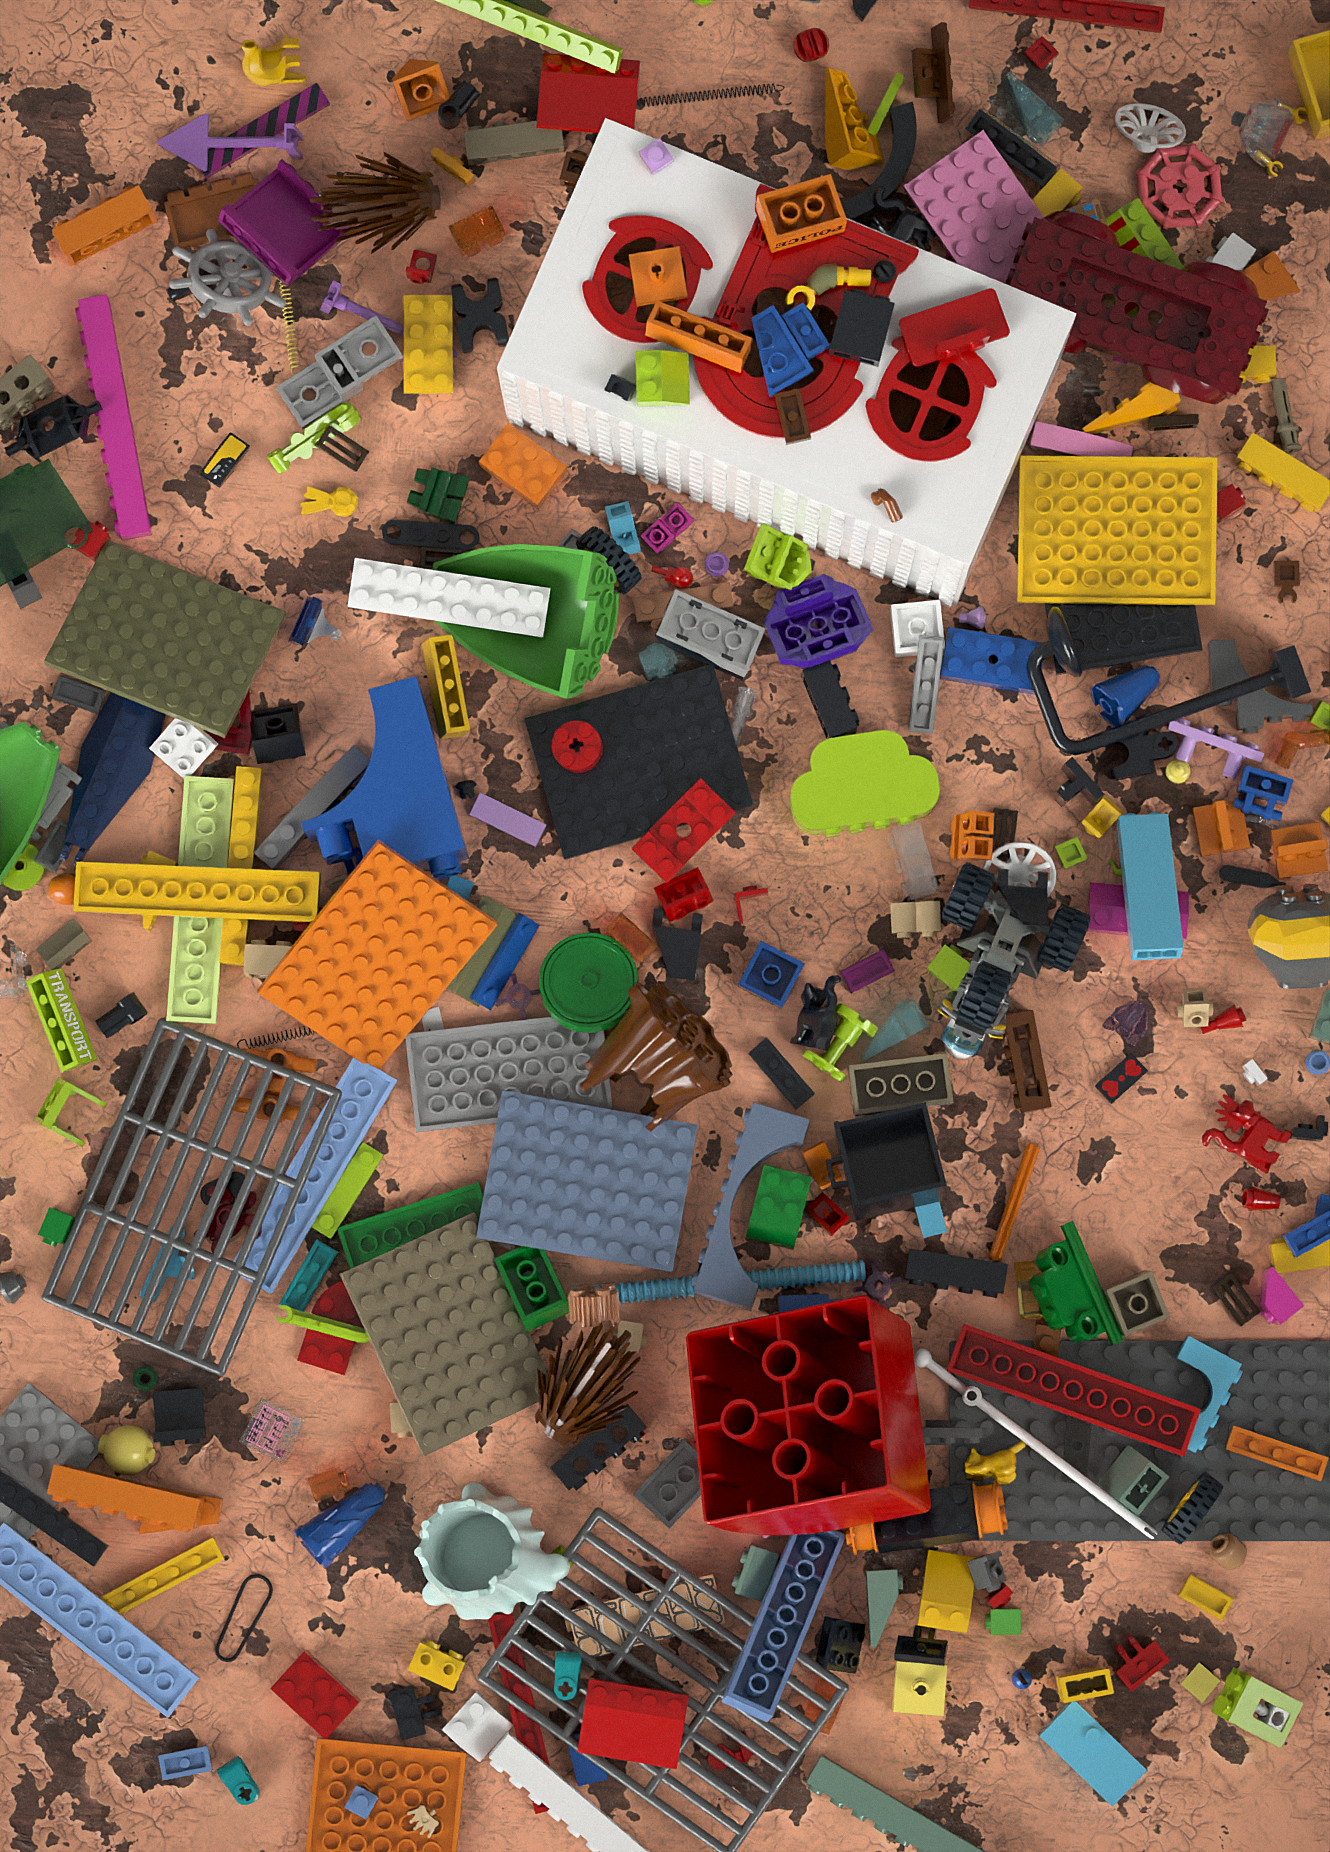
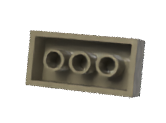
[848,1053,953,1116]

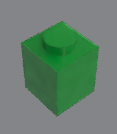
[38,1207,75,1247]

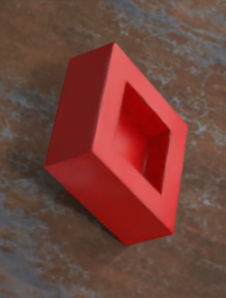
[1024,36,1059,71]
[985,1582,1013,1609]

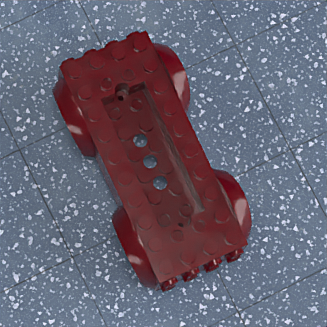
[1005,211,1269,405]

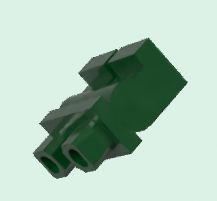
[407,467,470,524]

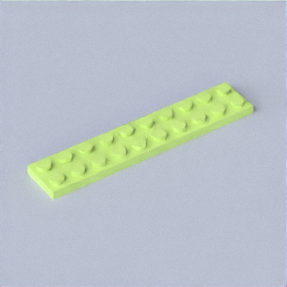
[166,776,235,1024]

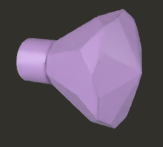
[959,606,986,630]

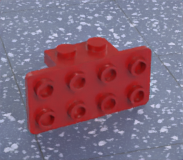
[899,288,1010,367]

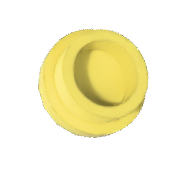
[1166,759,1190,784]

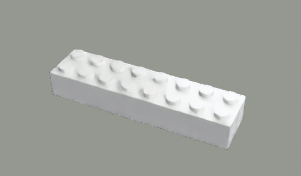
[347,558,551,637]

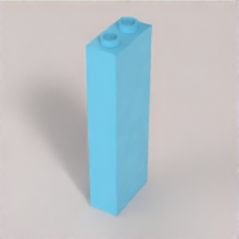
[1116,812,1184,960]

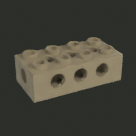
[0,354,55,430]

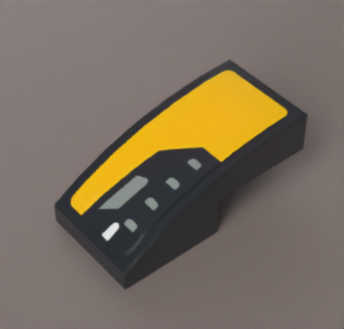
[200,432,250,488]

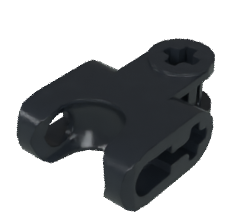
[1108,731,1178,781]

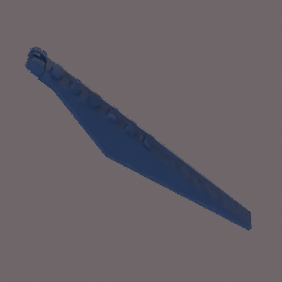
[59,692,166,866]

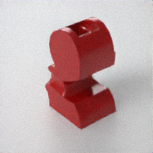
[708,1730,754,1770]

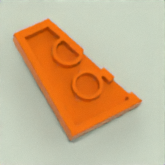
[1241,251,1301,300]

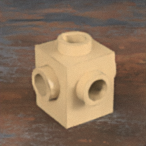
[1177,988,1213,1027]

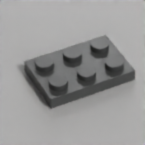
[633,1440,701,1529]

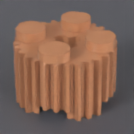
[568,1284,620,1327]

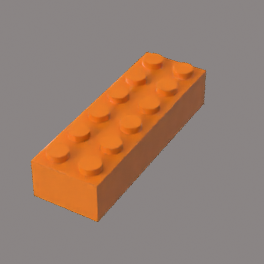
[47,1463,205,1533]

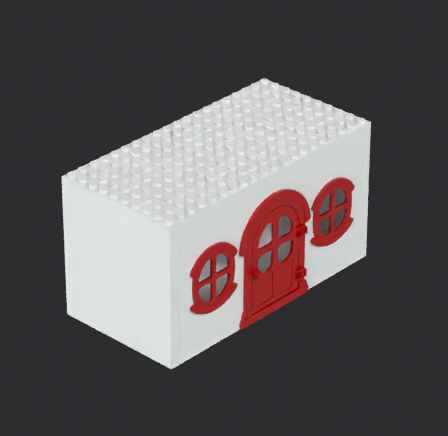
[497,118,1076,607]

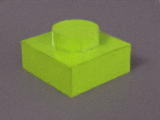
[1054,837,1088,870]

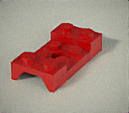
[631,777,736,883]

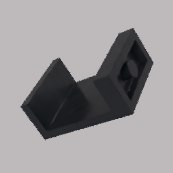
[829,289,895,367]

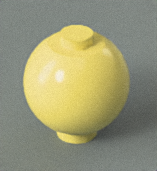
[98,1425,155,1475]

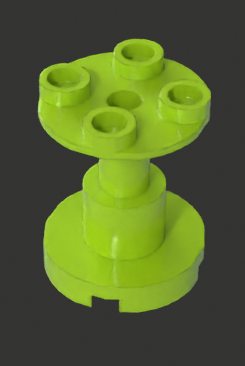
[802,1002,879,1083]

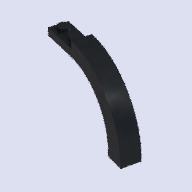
[841,102,917,222]

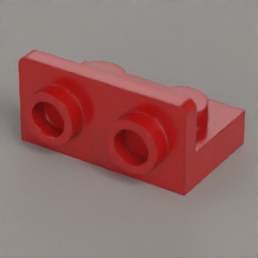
[654,867,714,922]

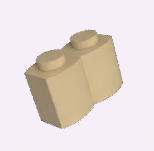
[890,901,941,938]

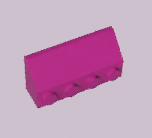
[1087,882,1189,941]

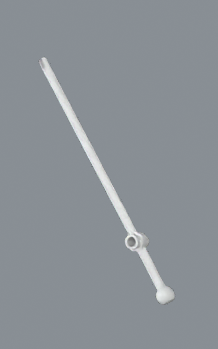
[914,1348,1157,1539]

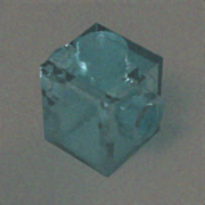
[638,643,678,681]

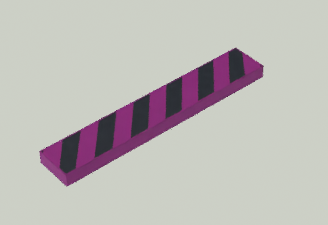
[200,83,330,179]

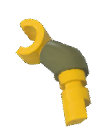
[785,263,871,311]

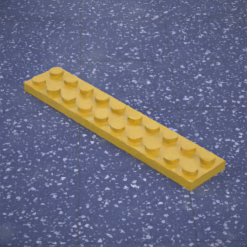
[73,862,321,922]

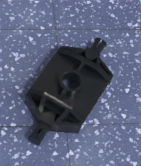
[5,395,103,463]

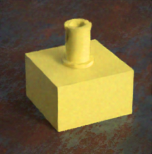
[892,1661,947,1716]

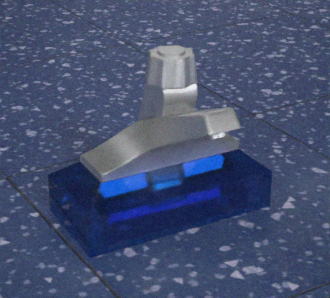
[288,597,342,645]

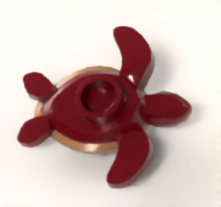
[194,1186,262,1253]

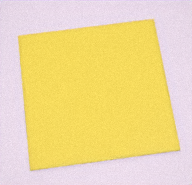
[1181,1663,1221,1703]

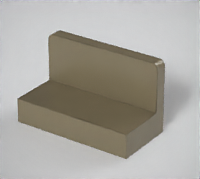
[36,919,92,970]

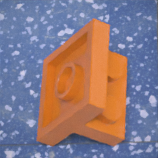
[1192,799,1250,857]
[1270,822,1328,879]

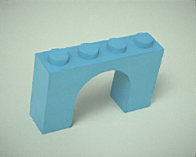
[1175,1336,1243,1453]

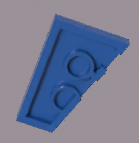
[751,305,814,398]

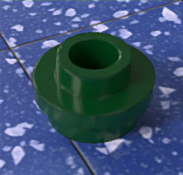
[133,1366,158,1391]

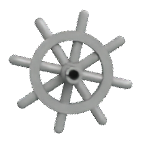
[169,229,286,326]

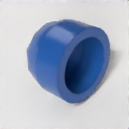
[1012,1669,1032,1689]

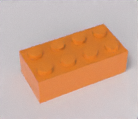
[52,185,157,266]

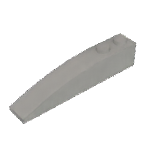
[254,745,370,870]

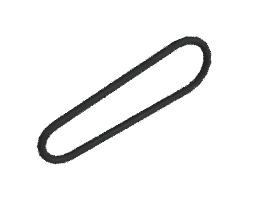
[215,1574,273,1662]

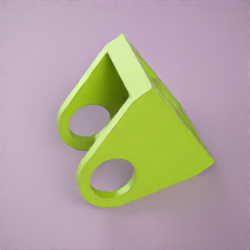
[34,1077,107,1147]

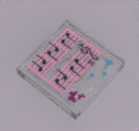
[239,1398,306,1465]

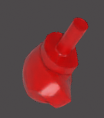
[651,566,694,588]

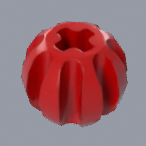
[793,28,829,62]

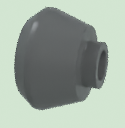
[0,1271,27,1304]

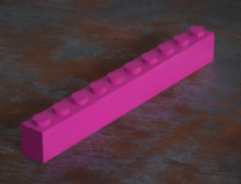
[75,294,152,541]

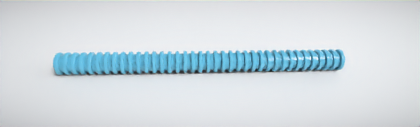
[573,1259,866,1304]

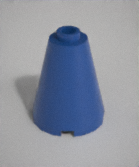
[1091,665,1160,727]

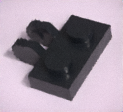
[894,1625,948,1666]
[389,1685,441,1741]

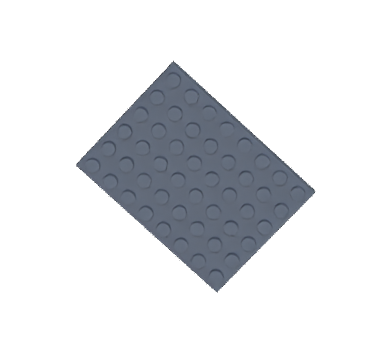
[476,1090,698,1272]

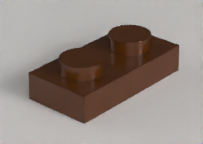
[774,388,811,445]

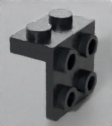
[153,1388,206,1447]

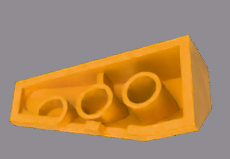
[1081,382,1181,434]

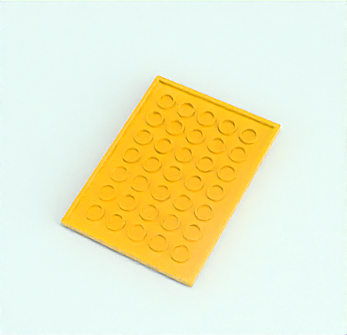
[1017,456,1217,605]

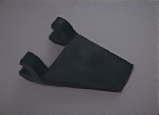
[996,869,1048,926]
[652,908,703,980]

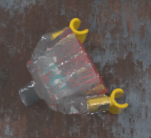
[1231,98,1308,177]

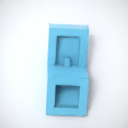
[605,501,641,555]
[915,1202,947,1238]

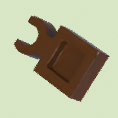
[1274,560,1300,604]

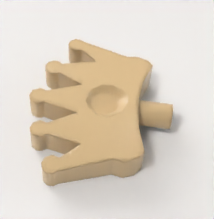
[407,1805,439,1838]

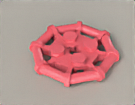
[1135,143,1224,230]

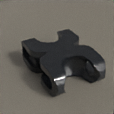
[451,277,509,354]

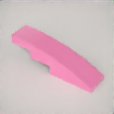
[1030,421,1134,457]

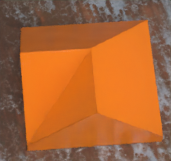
[392,59,450,121]

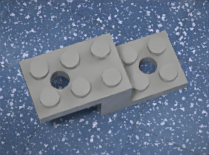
[276,316,403,429]

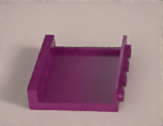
[218,159,351,287]

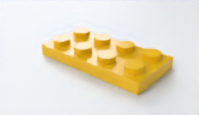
[403,295,453,394]

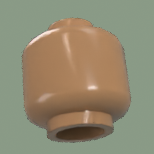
[1210,1533,1247,1570]

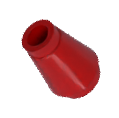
[1242,1186,1280,1211]

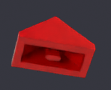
[805,1192,850,1236]

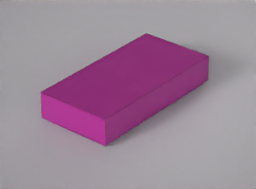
[840,949,895,994]

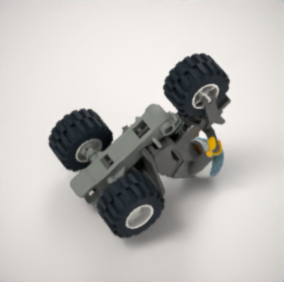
[937,862,1091,1059]

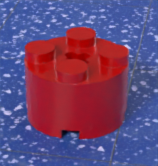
[552,721,603,773]

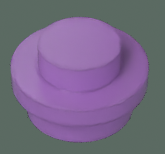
[705,552,729,577]

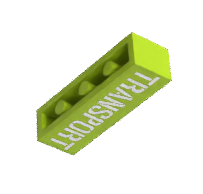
[26,968,97,1073]

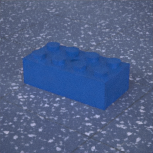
[940,627,1043,695]

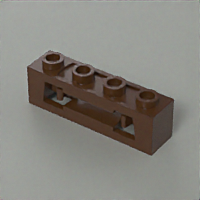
[1003,1010,1052,1114]

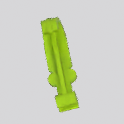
[266,402,362,474]
[276,1305,370,1343]

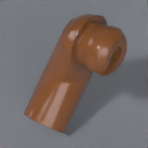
[871,488,903,523]

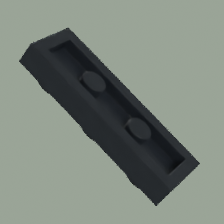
[748,1037,815,1110]

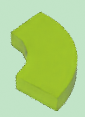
[867,72,904,136]

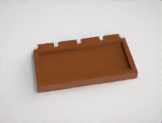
[164,172,259,249]

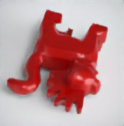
[1202,1094,1292,1174]

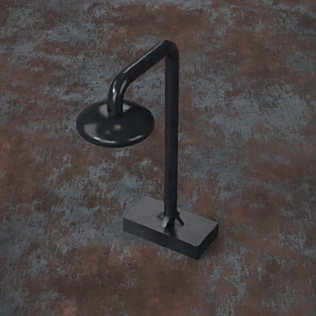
[1027,607,1311,755]

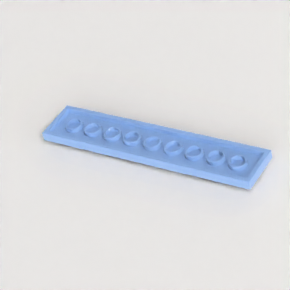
[233,1057,398,1295]
[0,1522,200,1718]

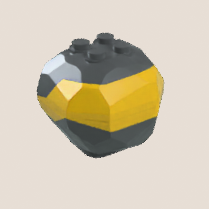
[1248,884,1330,989]

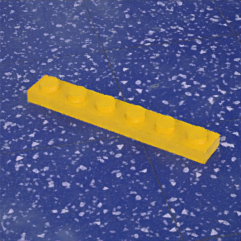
[100,1537,225,1614]

